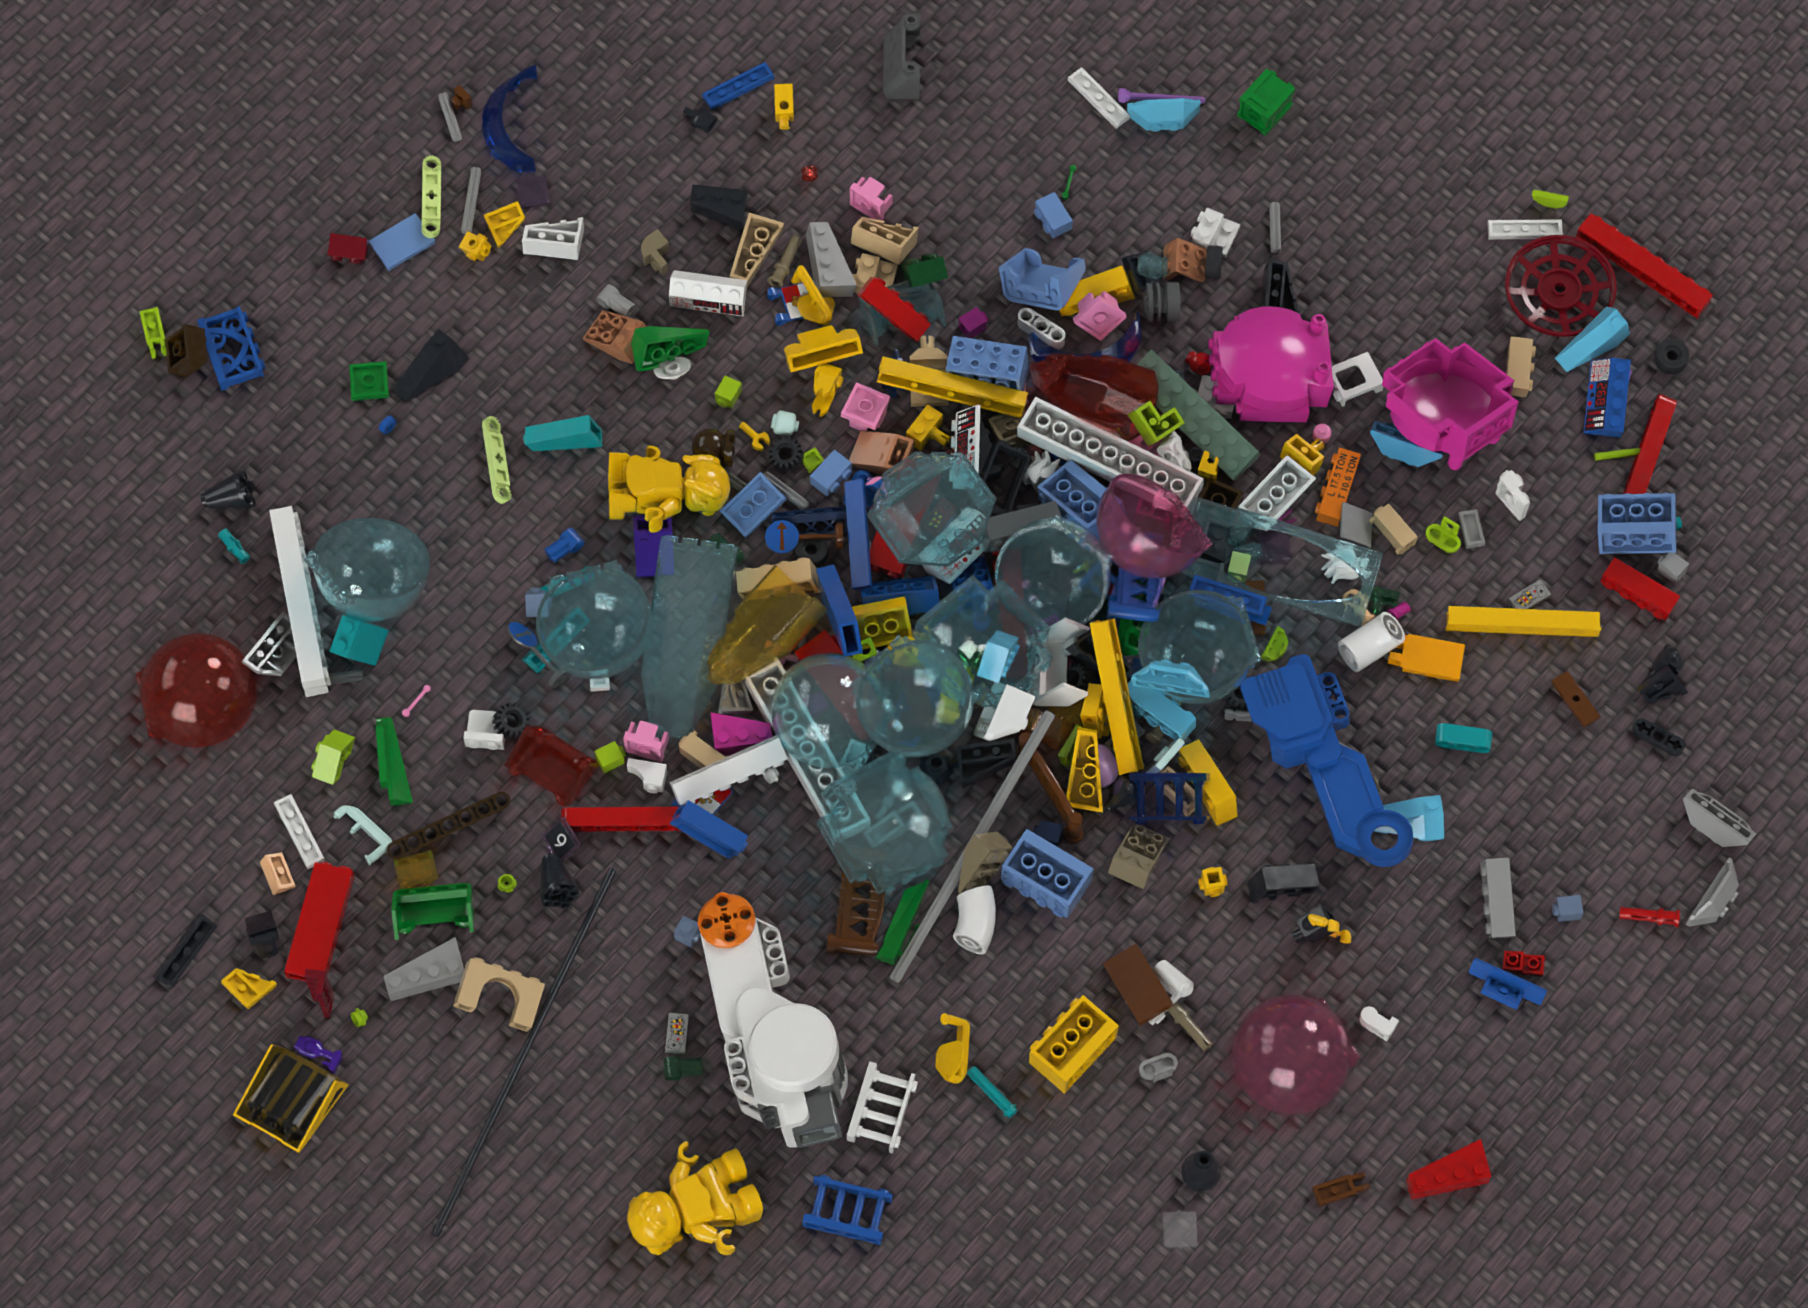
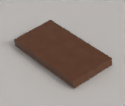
[1103,944,1174,1026]

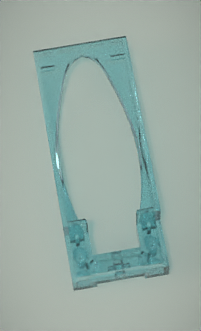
[1172,497,1383,627]

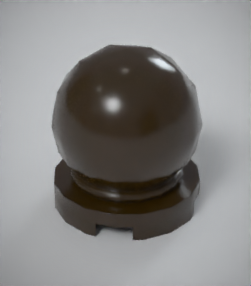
[691,429,735,467]

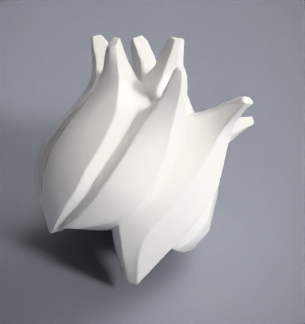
[1023,450,1061,494]
[1321,542,1365,584]

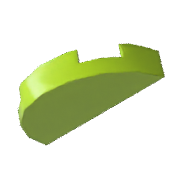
[1532,190,1569,208]
[1261,626,1288,661]

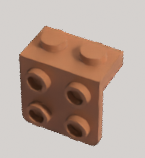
[1162,238,1207,282]

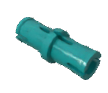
[218,528,251,564]

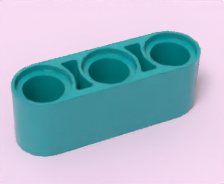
[1435,723,1493,753]

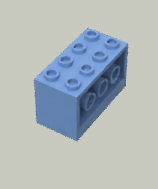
[946,336,1029,391]
[1037,459,1126,550]
[1598,493,1676,554]
[1001,829,1093,919]

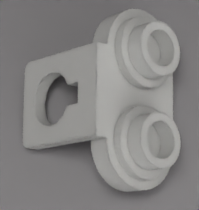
[1139,1053,1178,1082]

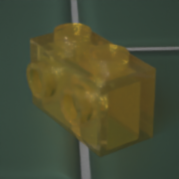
[393,850,438,889]

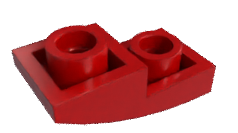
[1503,951,1545,976]

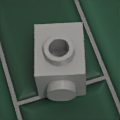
[1657,552,1689,584]

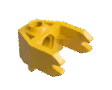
[812,363,844,417]

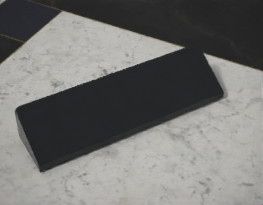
[153,914,217,989]

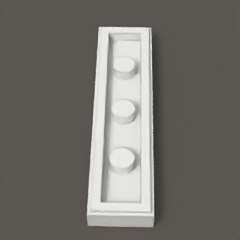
[1068,67,1130,129]
[1487,219,1563,240]
[274,794,325,869]

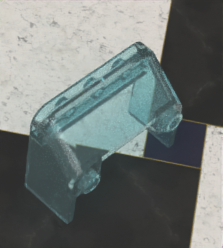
[859,281,947,346]

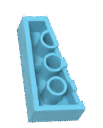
[977,630,1020,683]
[1128,680,1196,741]

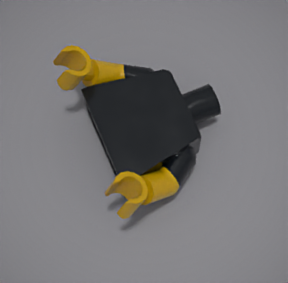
[1291,905,1351,944]

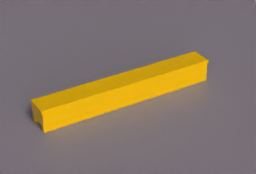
[877,356,1028,418]
[1445,606,1601,637]
[1089,619,1144,775]

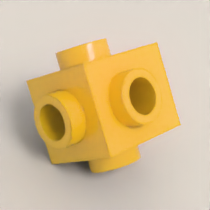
[459,231,492,262]
[1198,867,1227,897]

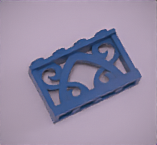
[197,306,266,391]

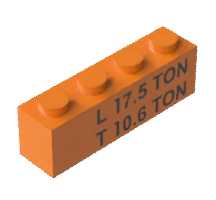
[1315,447,1361,527]

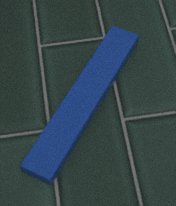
[844,478,872,590]

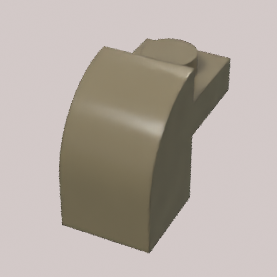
[641,229,669,276]

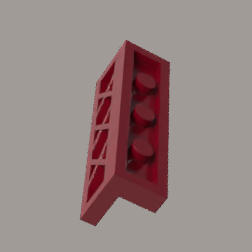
[304,969,334,1018]

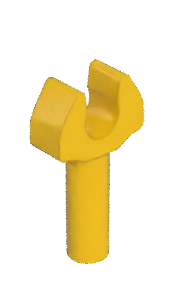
[739,422,770,451]

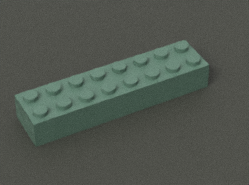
[1125,349,1261,481]

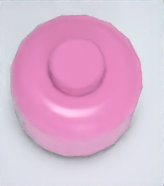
[1312,424,1332,444]

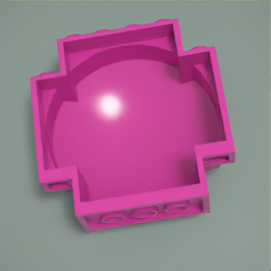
[1208,306,1334,422]
[1382,338,1519,470]

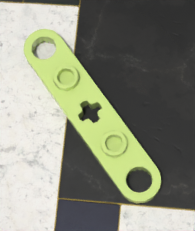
[421,155,441,238]
[482,416,512,504]

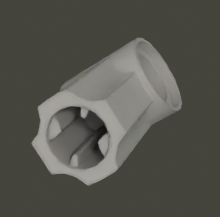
[596,284,635,317]

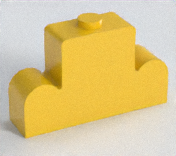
[784,325,863,372]

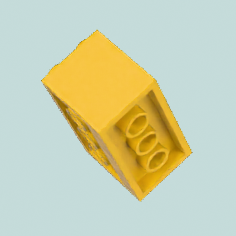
[1029,995,1119,1094]

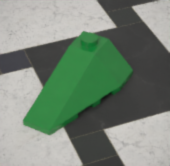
[631,326,710,372]

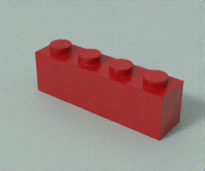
[857,277,931,342]
[1600,557,1680,621]

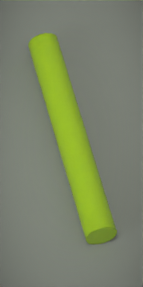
[1594,448,1641,461]

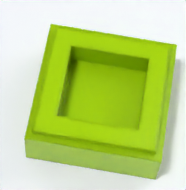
[802,447,824,473]

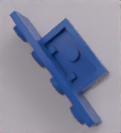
[1469,958,1547,1010]

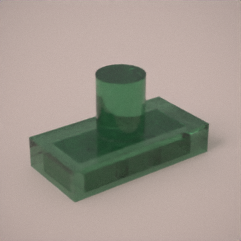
[1361,584,1400,614]
[957,639,986,679]

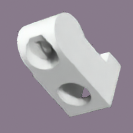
[1359,1007,1399,1041]

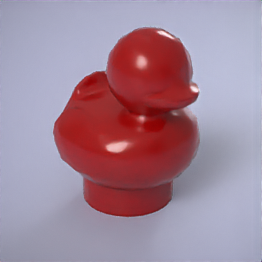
[1185,351,1212,375]

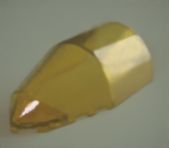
[706,565,828,684]

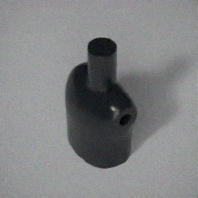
[683,107,718,133]

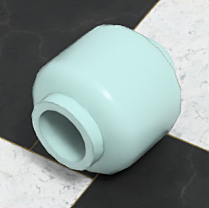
[771,410,799,437]

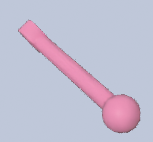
[402,685,431,717]

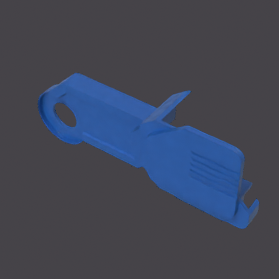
[1240,654,1413,867]

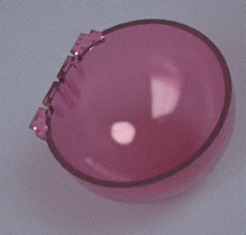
[1096,474,1212,579]
[1232,995,1361,1114]

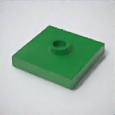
[349,361,389,401]

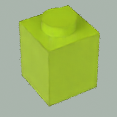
[715,375,742,409]
[594,741,626,773]

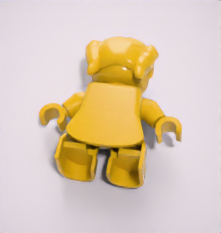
[608,446,730,533]
[627,1141,763,1255]

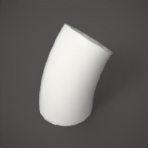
[1338,612,1405,672]
[953,886,996,954]

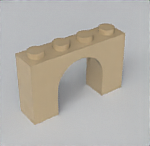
[453,957,545,1032]

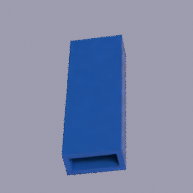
[816,565,863,657]

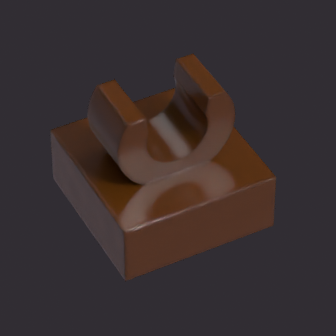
[451,85,473,110]

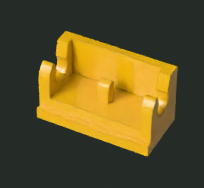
[1198,451,1219,483]

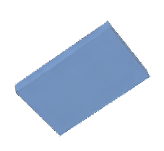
[369,213,436,271]
[720,472,787,538]

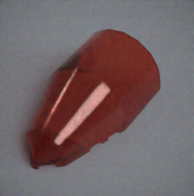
[1029,354,1159,440]

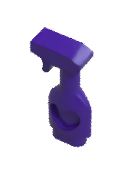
[294,1036,342,1074]

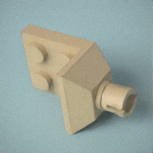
[910,336,949,407]

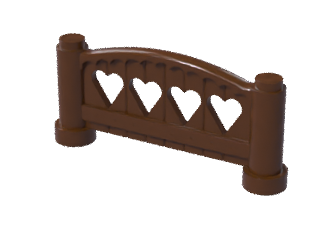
[1016,732,1084,844]
[826,842,888,956]

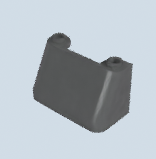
[883,13,920,99]

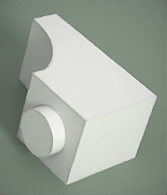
[627,758,667,793]

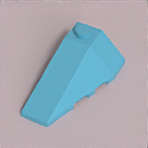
[1555,307,1630,372]
[1374,795,1444,841]

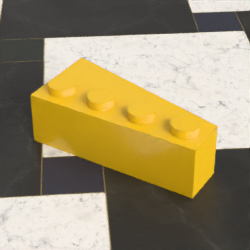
[1059,265,1135,316]
[1066,727,1103,813]
[1177,739,1238,826]

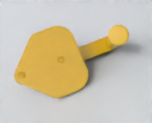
[791,265,835,326]
[935,1013,970,1084]

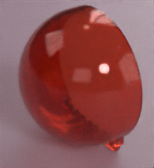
[135,633,257,747]

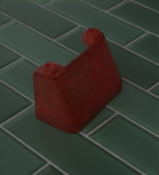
[504,725,600,807]

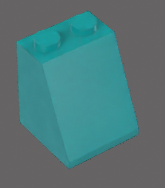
[329,615,389,666]

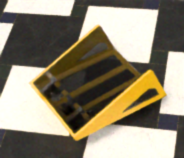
[233,1044,349,1153]

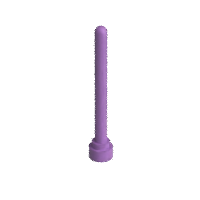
[1118,88,1206,104]

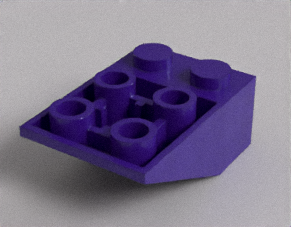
[633,515,674,577]

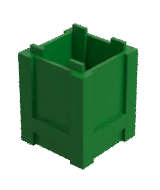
[1237,68,1295,136]

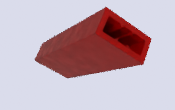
[284,861,355,982]

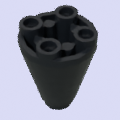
[201,470,256,509]
[540,853,579,909]
[1181,1151,1221,1192]

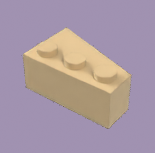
[851,217,919,265]

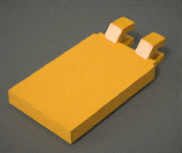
[1387,634,1465,682]

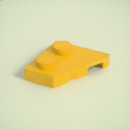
[484,201,525,248]
[221,968,277,1010]

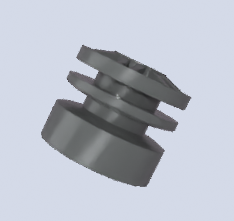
[1144,282,1180,322]

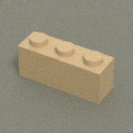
[1506,337,1536,397]

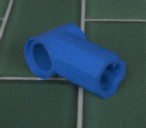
[544,528,585,563]

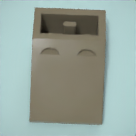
[1108,823,1169,889]
[958,832,1012,894]

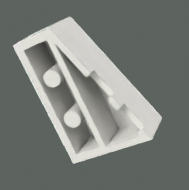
[522,217,584,260]

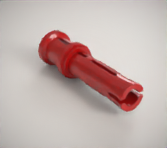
[1619,906,1680,927]

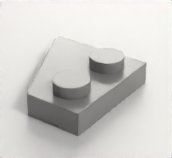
[718,676,753,714]

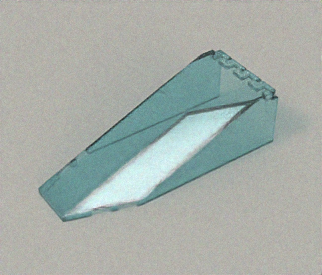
[641,535,738,738]

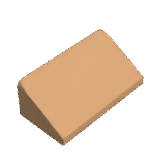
[260,852,296,895]

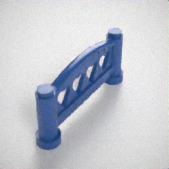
[1107,526,1163,622]

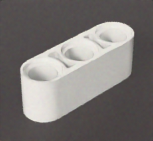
[1018,308,1065,350]

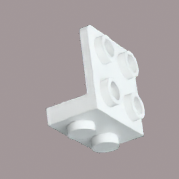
[464,710,508,750]

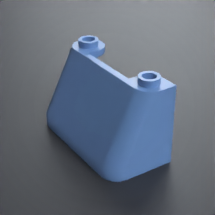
[999,248,1086,310]

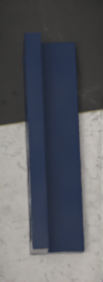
[771,506,848,535]

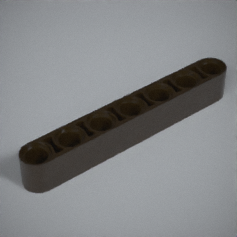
[385,791,511,859]

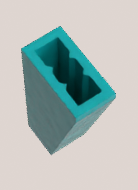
[523,415,603,451]

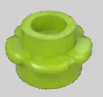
[497,874,517,893]
[351,1008,368,1027]

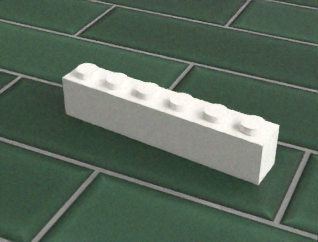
[669,736,788,805]

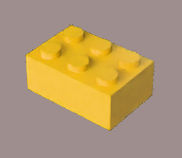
[852,596,913,650]

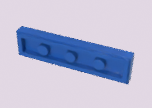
[702,62,774,110]

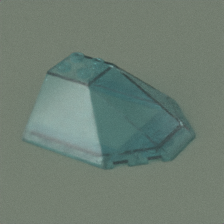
[868,452,996,567]

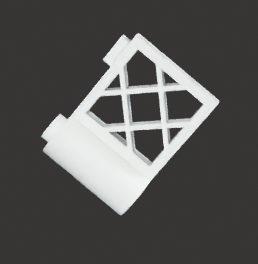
[1126,960,1194,1025]

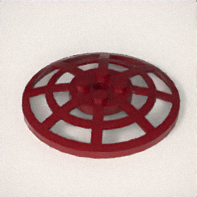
[1505,235,1617,337]

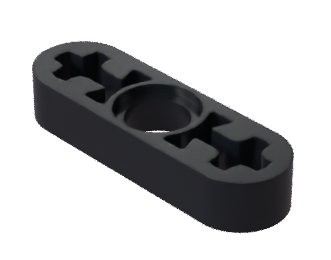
[1632,718,1685,756]

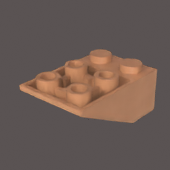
[582,310,646,364]
[849,431,914,480]

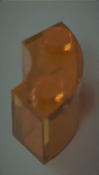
[1019,709,1074,749]

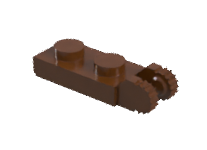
[1312,1172,1371,1207]

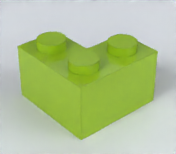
[1128,401,1185,446]
[311,729,355,785]

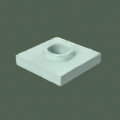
[1146,737,1185,777]

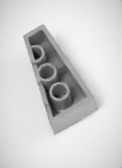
[806,222,857,297]
[1480,858,1516,939]
[384,937,464,1001]

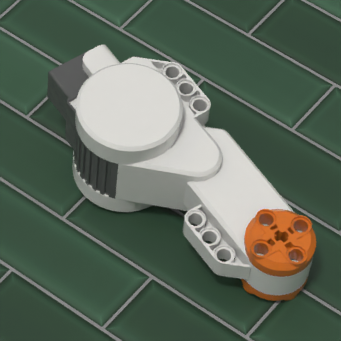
[698,892,848,1148]

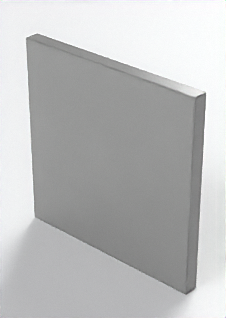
[1340,502,1373,548]

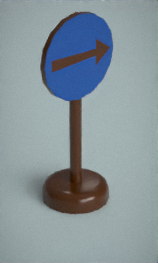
[765,520,843,554]

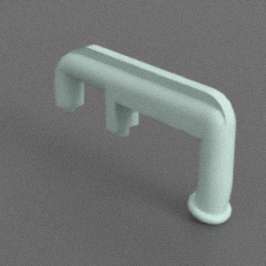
[333,805,392,866]

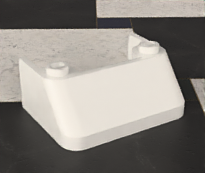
[1028,618,1090,706]
[973,682,1035,741]

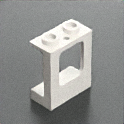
[1332,352,1383,407]

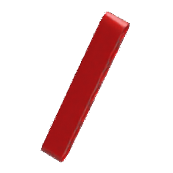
[1623,393,1677,494]
[561,807,681,832]

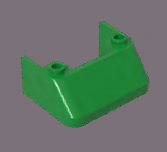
[391,883,474,940]

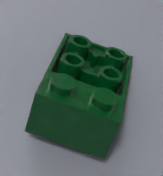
[899,253,949,288]

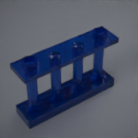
[1129,773,1210,824]

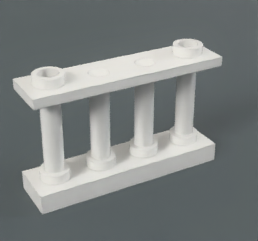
[847,1061,918,1154]

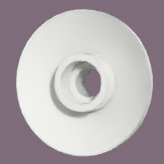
[654,357,691,380]

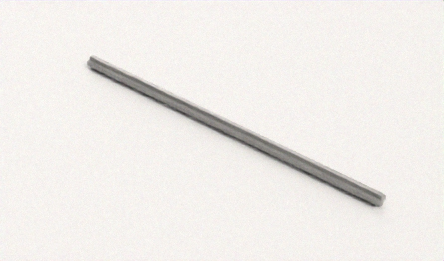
[890,711,1055,983]

